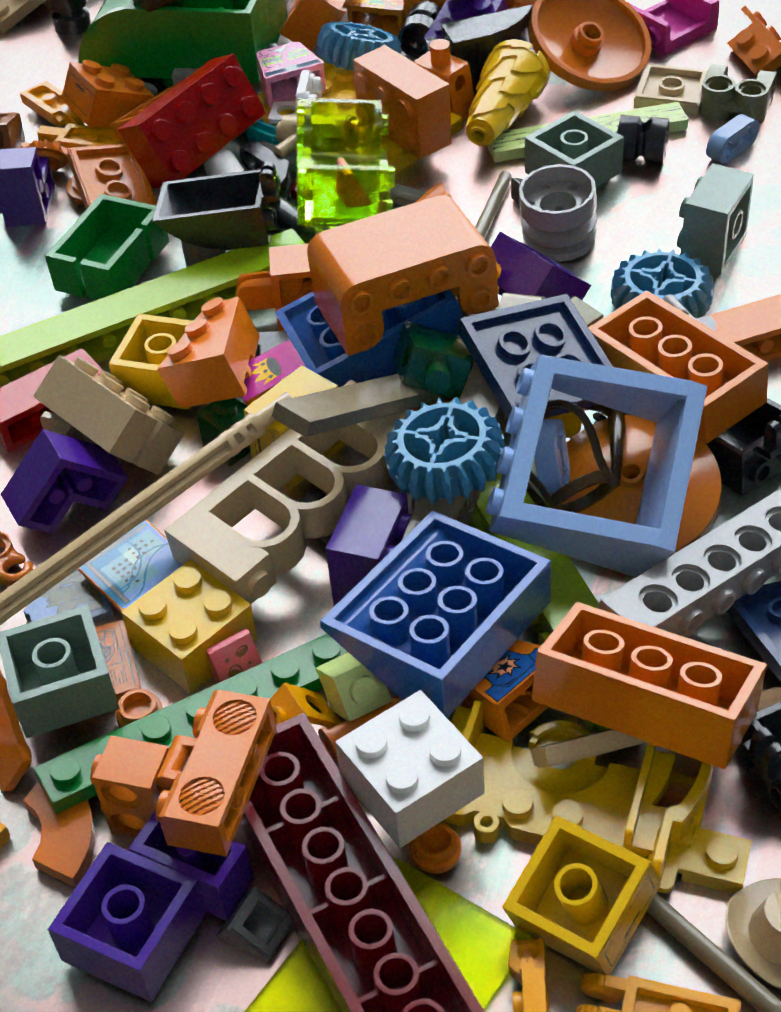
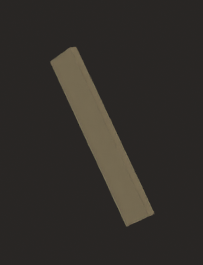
[272,374,451,437]

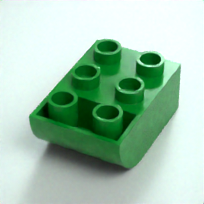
[78,0,288,87]

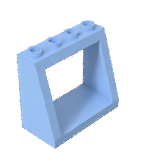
[486,355,707,577]

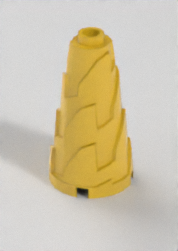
[465,39,550,147]

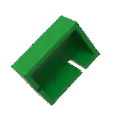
[45,194,169,300]

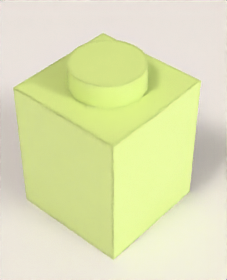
[316,653,392,722]

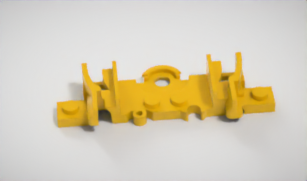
[351,700,752,894]

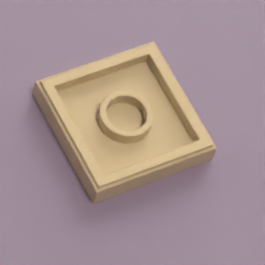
[633,64,708,115]

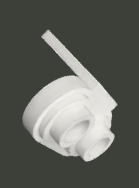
[268,70,322,124]

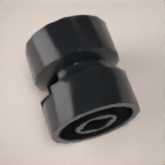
[48,0,92,36]
[398,1,441,59]
[617,115,670,164]

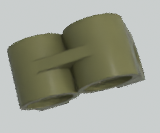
[700,63,777,124]

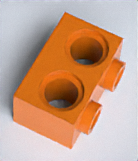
[90,736,169,838]

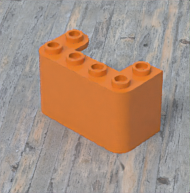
[307,195,499,356]

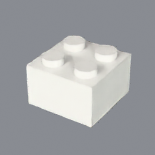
[335,690,484,848]

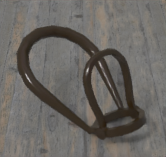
[509,399,626,513]

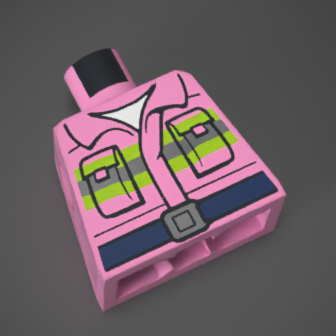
[256,42,326,107]

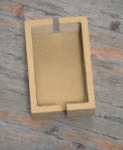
[33,355,184,475]

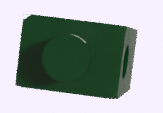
[393,320,474,399]

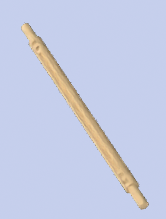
[0,392,292,625]

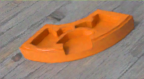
[23,781,96,888]

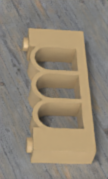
[164,380,406,604]

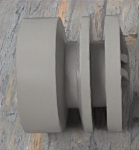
[519,164,597,262]

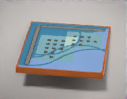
[77,519,182,612]

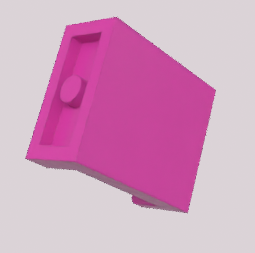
[628,0,720,55]

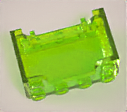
[296,98,395,227]

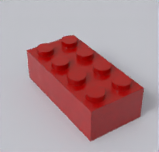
[118,53,266,189]

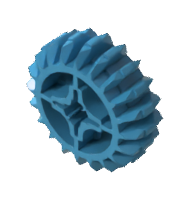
[316,21,401,71]
[610,248,714,318]
[384,397,505,505]

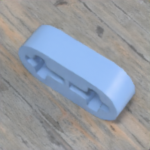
[706,114,759,164]
[535,419,570,494]

